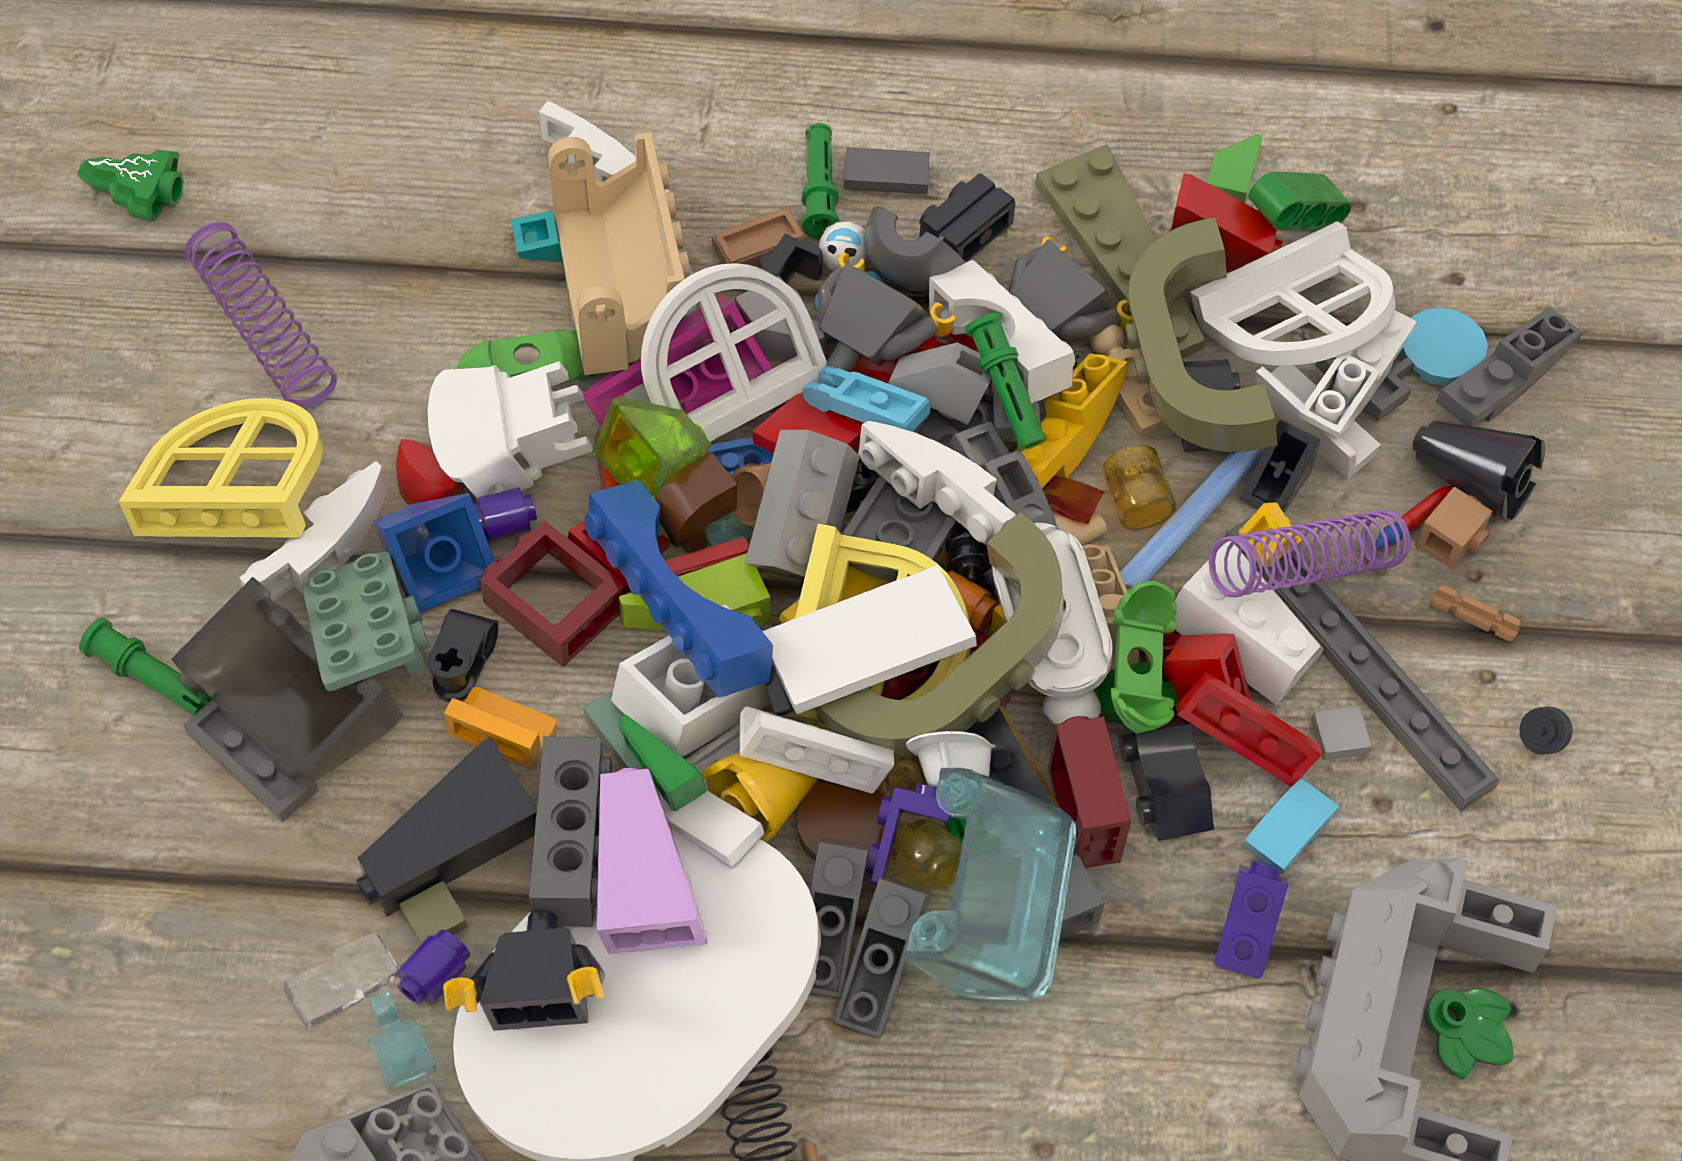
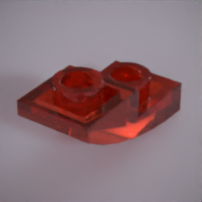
[1042,475,1104,524]

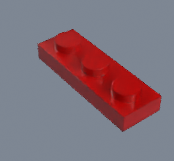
[1176,671,1322,787]

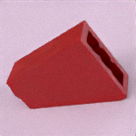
[1171,173,1283,273]

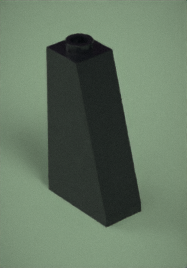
[356,737,537,917]

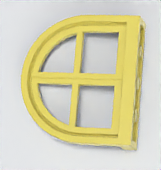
[118,398,323,538]
[783,524,971,724]

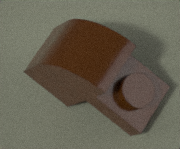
[654,452,737,554]

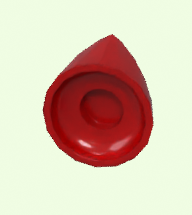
[396,439,465,505]

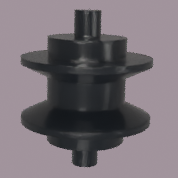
[945,529,992,582]
[1519,707,1573,755]

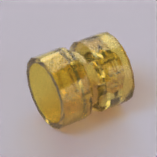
[1102,445,1177,530]

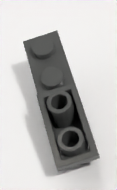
[1436,307,1583,426]
[948,421,1058,530]

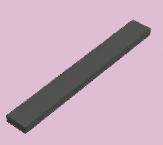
[1225,517,1500,811]

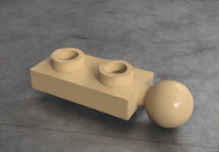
[1090,325,1167,438]

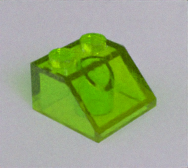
[592,396,711,498]

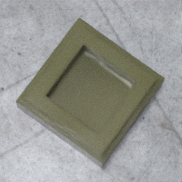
[399,881,468,944]

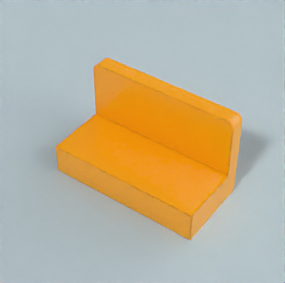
[444,687,557,770]

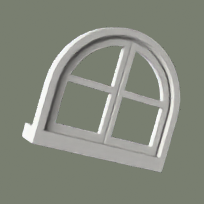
[1190,221,1396,366]
[641,264,827,458]

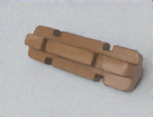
[1431,585,1521,641]

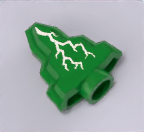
[77,149,184,222]

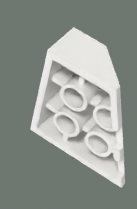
[1174,541,1324,705]

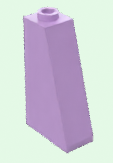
[597,768,707,954]

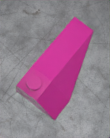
[583,294,772,429]

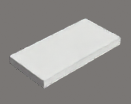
[762,565,977,715]

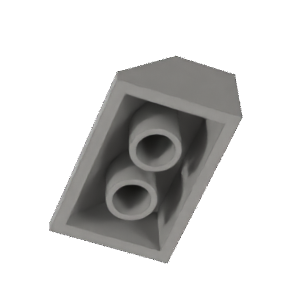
[745,430,860,582]

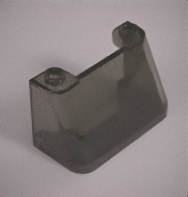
[171,577,404,785]

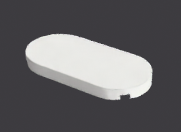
[992,523,1113,698]

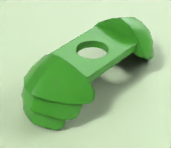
[457,329,595,382]
[1111,581,1177,734]

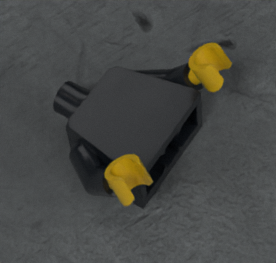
[443,910,605,1031]

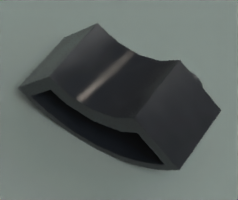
[1118,706,1214,841]

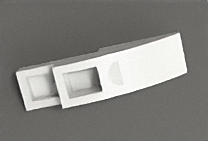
[1298,310,1417,438]
[858,421,1016,546]
[239,461,387,612]

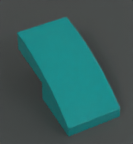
[511,210,563,261]

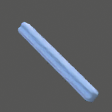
[1120,448,1265,590]

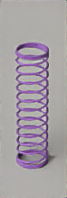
[184,222,338,409]
[1208,510,1410,597]

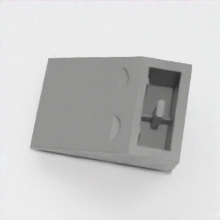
[289,1081,484,1161]

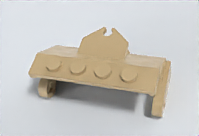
[548,132,690,375]

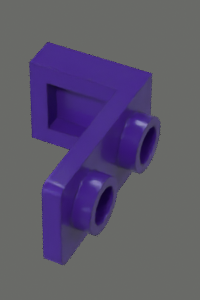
[865,784,954,885]
[1215,860,1288,978]

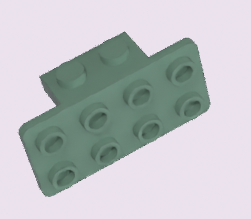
[302,551,430,691]

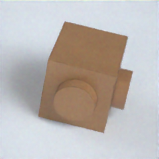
[1415,487,1493,570]

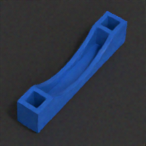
[584,480,773,698]

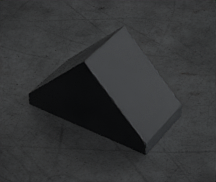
[1240,419,1322,513]

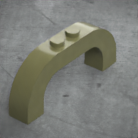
[1125,217,1277,452]
[815,512,1064,757]

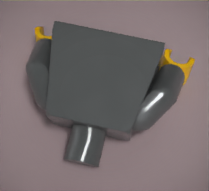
[1009,236,1132,342]
[818,253,956,373]

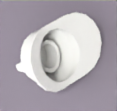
[906,731,996,798]

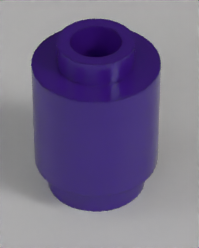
[473,487,537,542]
[396,929,470,1005]

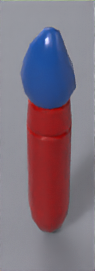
[1375,485,1453,549]

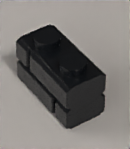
[919,173,1016,263]

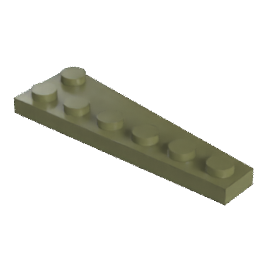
[1035,144,1205,359]

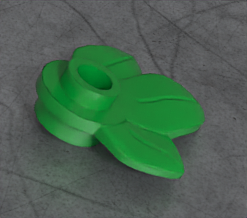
[1424,987,1513,1079]

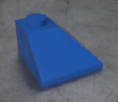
[373,493,495,612]

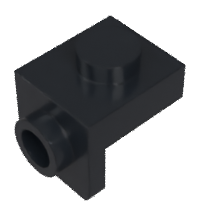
[758,233,823,284]

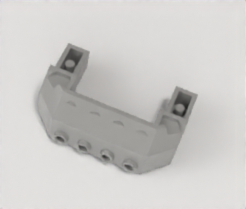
[1294,858,1557,1161]

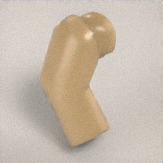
[1053,513,1108,546]

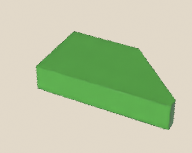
[1207,135,1263,203]

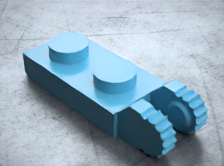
[802,365,930,432]

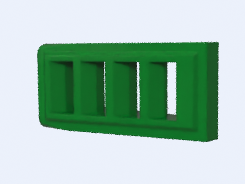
[618,715,707,811]

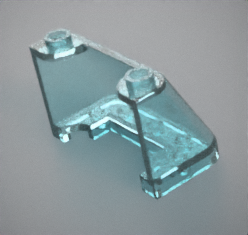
[905,768,1076,1000]

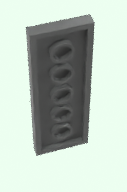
[841,388,1009,582]

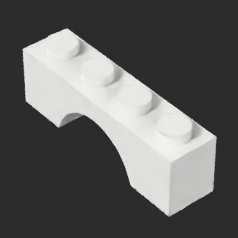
[929,260,1075,403]

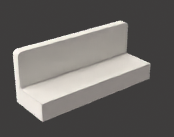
[1255,365,1381,480]
[740,706,894,794]

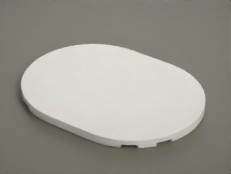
[453,828,821,1161]

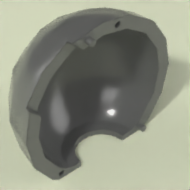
[866,206,965,294]

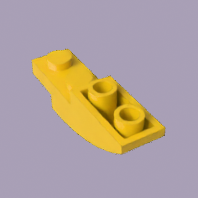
[1013,353,1129,488]

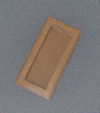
[712,207,807,266]

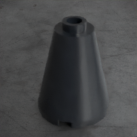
[1412,421,1546,522]

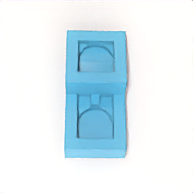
[1244,778,1340,875]

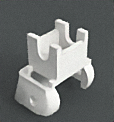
[428,361,593,498]

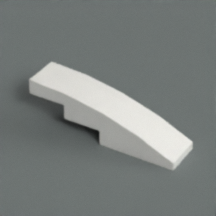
[539,101,673,221]

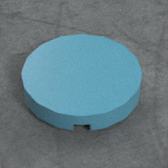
[1400,308,1488,387]

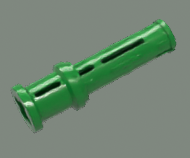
[802,123,840,239]
[965,312,1047,451]
[79,617,215,716]

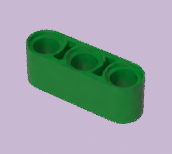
[1248,172,1352,230]

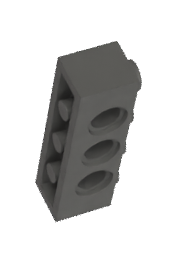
[529,736,612,926]

